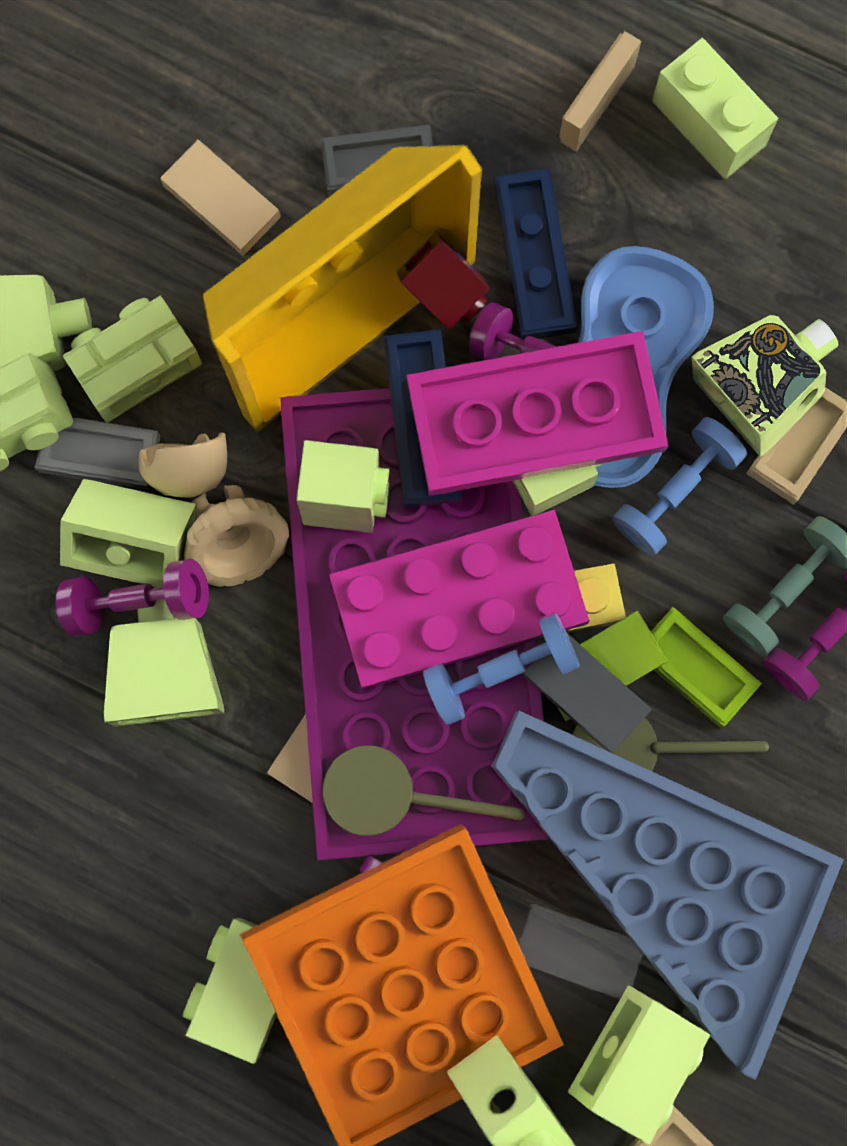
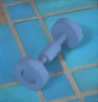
[612,417,747,557]
[423,612,580,725]

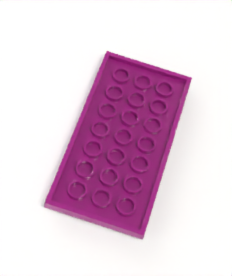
[280,388,550,861]

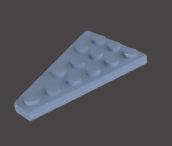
[492,711,844,1080]

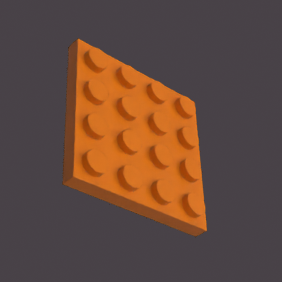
[240,824,564,1146]

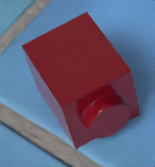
[397,231,490,329]

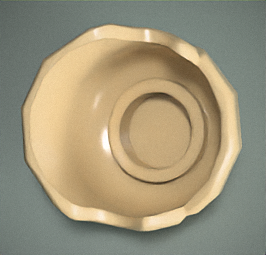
[139,433,227,498]

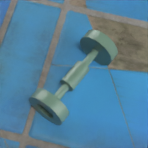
[723,516,847,656]

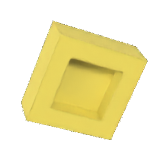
[567,563,626,633]

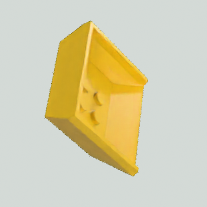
[203,145,482,433]

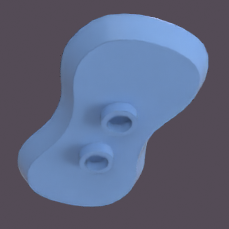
[578,246,714,488]

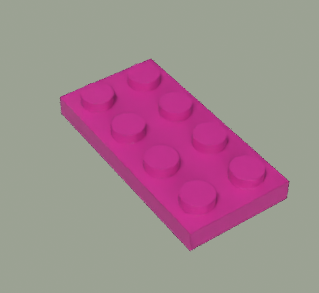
[407,331,668,496]
[329,510,590,690]

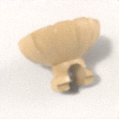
[183,485,289,587]

